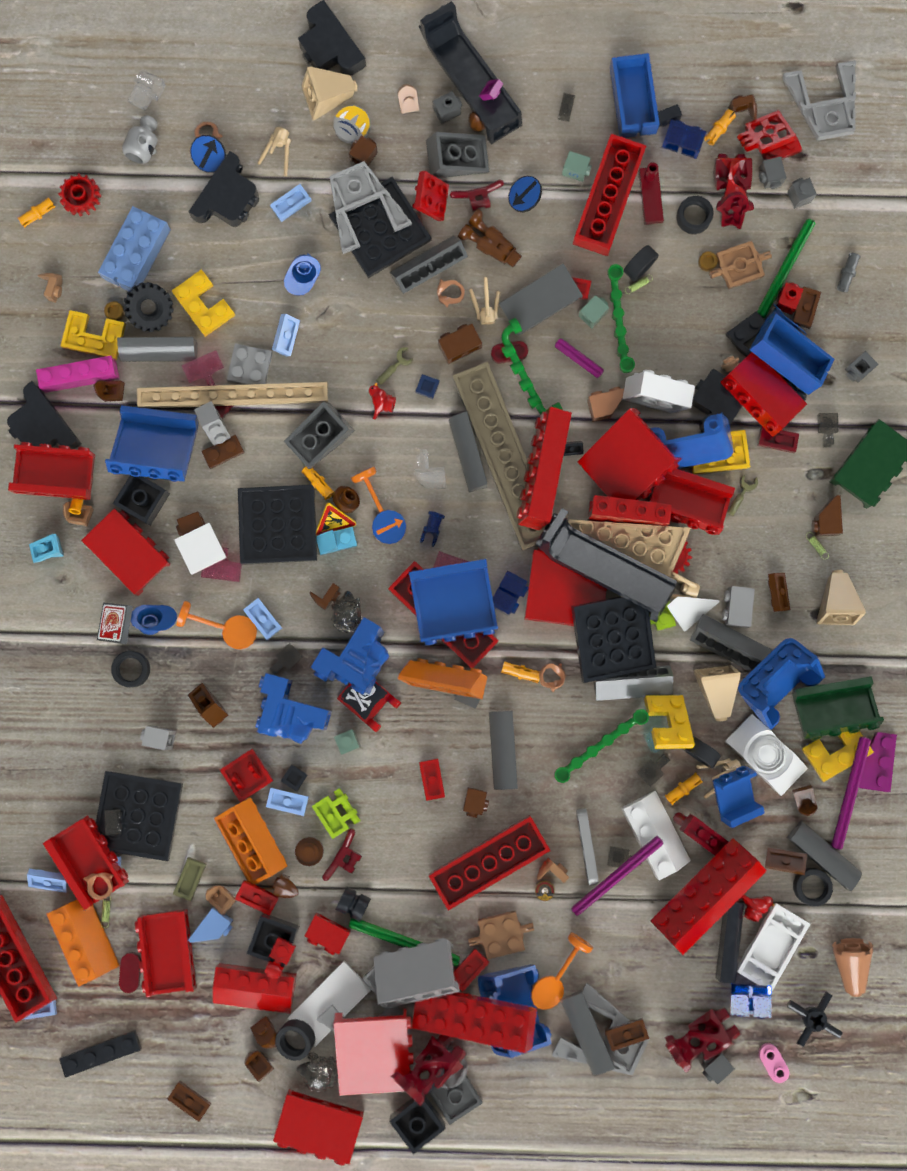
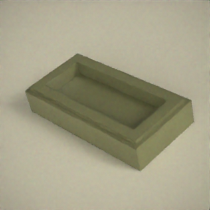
[173,857,207,901]

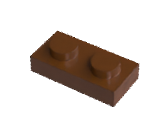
[792,286,821,329]
[201,435,245,469]
[768,573,791,612]
[765,847,807,875]
[605,1018,650,1051]
[167,1080,212,1122]

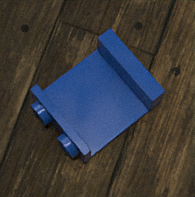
[713,766,765,828]

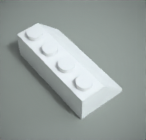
[621,791,691,880]

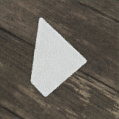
[667,596,720,631]

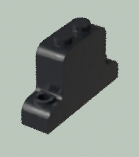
[188,151,259,227]
[7,381,82,449]

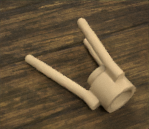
[257,127,291,177]
[469,277,500,325]
[670,572,700,599]
[696,758,741,799]

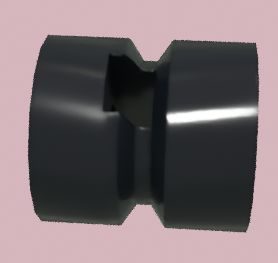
[335,887,371,922]

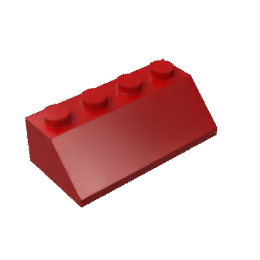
[213,963,297,1014]

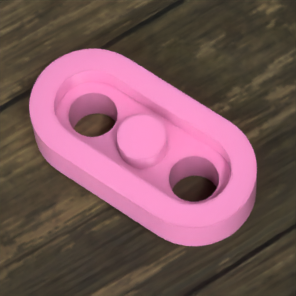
[758,1043,789,1083]

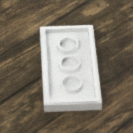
[288,961,371,1046]

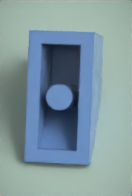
[188,907,233,943]

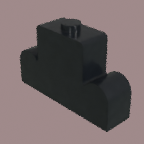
[298,0,366,76]
[692,369,742,433]

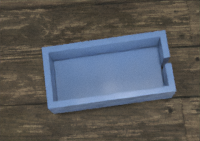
[98,206,170,291]

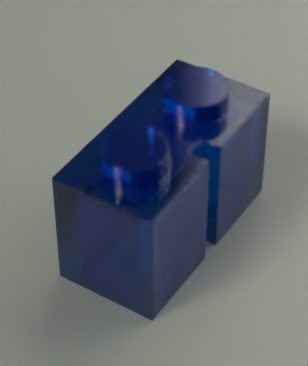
[661,120,707,159]
[493,571,529,616]
[731,983,772,1019]

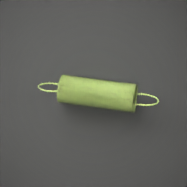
[625,275,653,294]
[806,532,829,559]
[101,897,111,928]

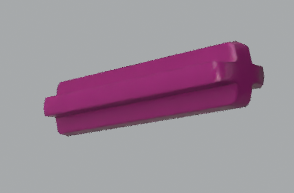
[555,338,604,378]

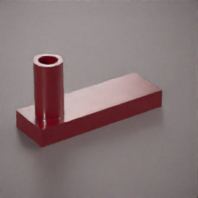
[639,162,664,225]
[673,812,729,856]

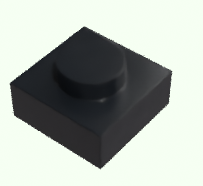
[281,764,308,792]

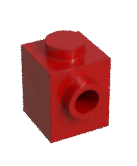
[774,282,804,315]

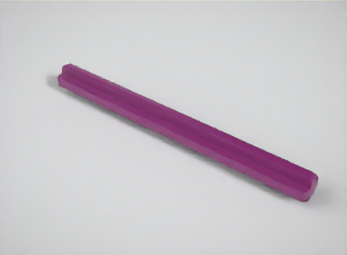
[831,737,871,850]
[571,836,664,916]

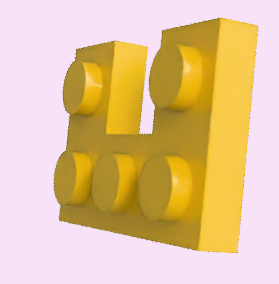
[171,269,235,337]
[60,310,126,360]
[692,430,751,475]
[644,695,695,749]
[802,731,874,783]

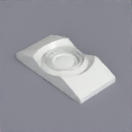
[725,714,808,796]
[737,903,810,993]

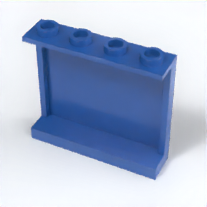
[105,405,199,482]
[409,559,498,646]

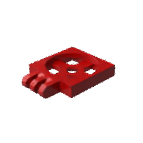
[737,110,796,154]

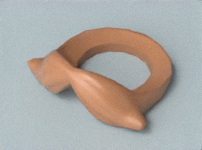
[195,122,223,140]
[437,279,465,307]
[539,663,566,692]
[83,872,114,900]

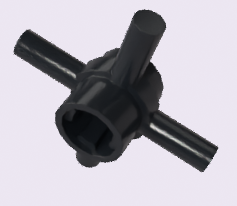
[787,991,843,1048]

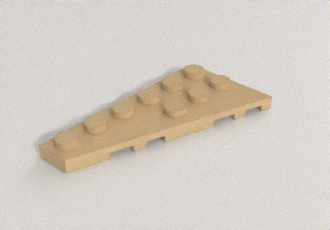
[568,519,691,577]

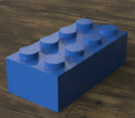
[610,53,660,138]
[750,314,835,395]

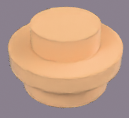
[721,356,739,372]

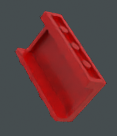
[721,352,807,437]
[8,442,95,500]
[649,469,735,535]
[587,495,672,526]
[81,508,171,596]
[43,815,129,910]
[135,909,197,998]
[273,1089,364,1165]

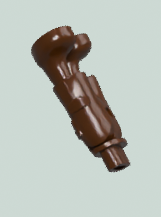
[457,209,522,267]

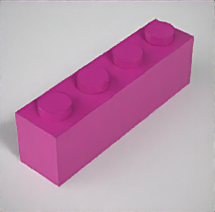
[36,356,120,393]

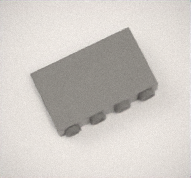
[373,938,460,1009]

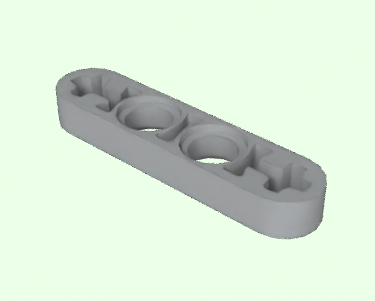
[576,808,599,886]

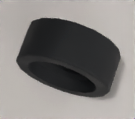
[676,195,714,234]
[624,245,659,281]
[111,651,150,688]
[682,736,721,769]
[793,868,833,906]
[275,1019,315,1061]

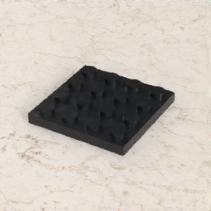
[329,176,432,279]
[238,485,317,565]
[571,596,656,683]
[96,771,183,862]

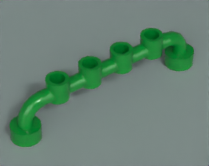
[607,264,635,373]
[501,317,563,415]
[554,709,649,783]

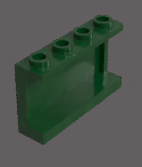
[829,419,907,509]
[792,676,884,740]

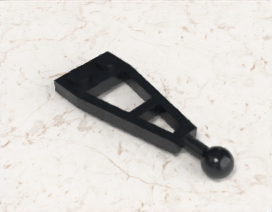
[726,311,807,401]

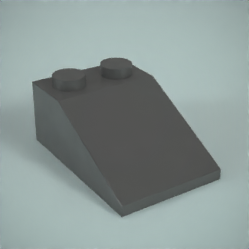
[426,132,489,177]
[284,401,355,469]

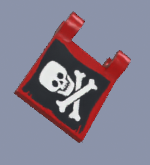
[337,682,401,732]

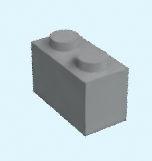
[194,401,231,446]
[722,586,755,628]
[140,726,177,750]

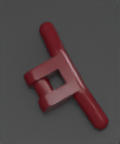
[450,179,504,212]
[322,829,362,881]

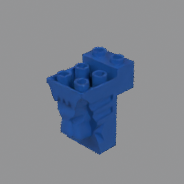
[310,617,390,695]
[255,673,332,744]

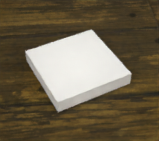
[175,523,227,575]

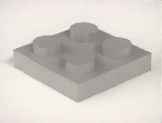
[227,344,273,385]

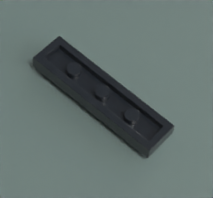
[59,1030,142,1078]

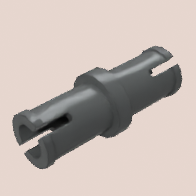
[836,253,861,293]

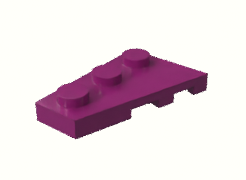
[859,732,897,793]

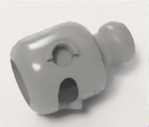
[122,115,158,164]

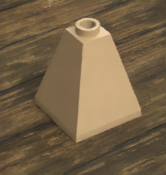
[301,67,357,120]
[817,570,866,625]
[694,665,740,721]

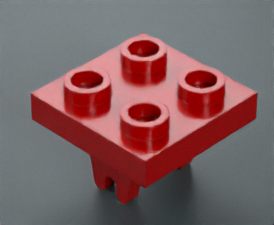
[412,171,449,221]
[220,748,274,803]

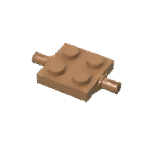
[709,241,772,290]
[468,911,534,960]

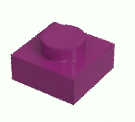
[479,79,503,101]

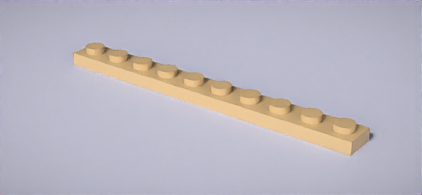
[137,382,328,408]

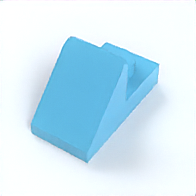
[316,527,357,555]
[29,534,63,563]

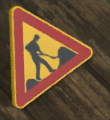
[316,503,356,536]

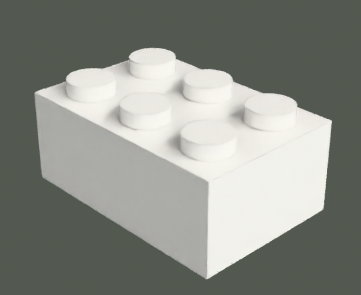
[622,370,695,413]

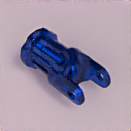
[420,511,445,547]

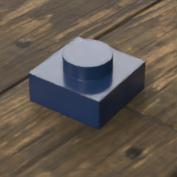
[415,374,440,399]

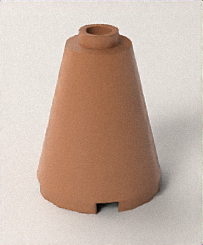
[832,938,873,997]

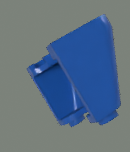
[650,413,734,469]
[738,638,825,730]
[478,964,551,1058]

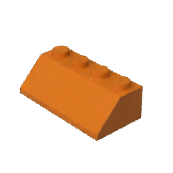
[398,658,487,699]
[214,797,288,885]
[46,900,120,987]

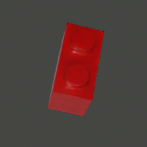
[304,913,351,955]

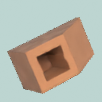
[587,387,624,422]

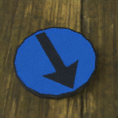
[190,135,226,173]
[508,176,542,213]

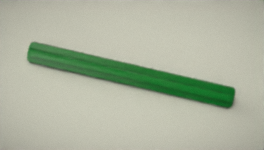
[757,218,816,318]
[349,918,460,967]

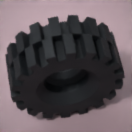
[123,282,174,332]

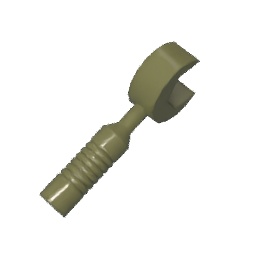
[376,347,413,385]
[727,475,758,516]

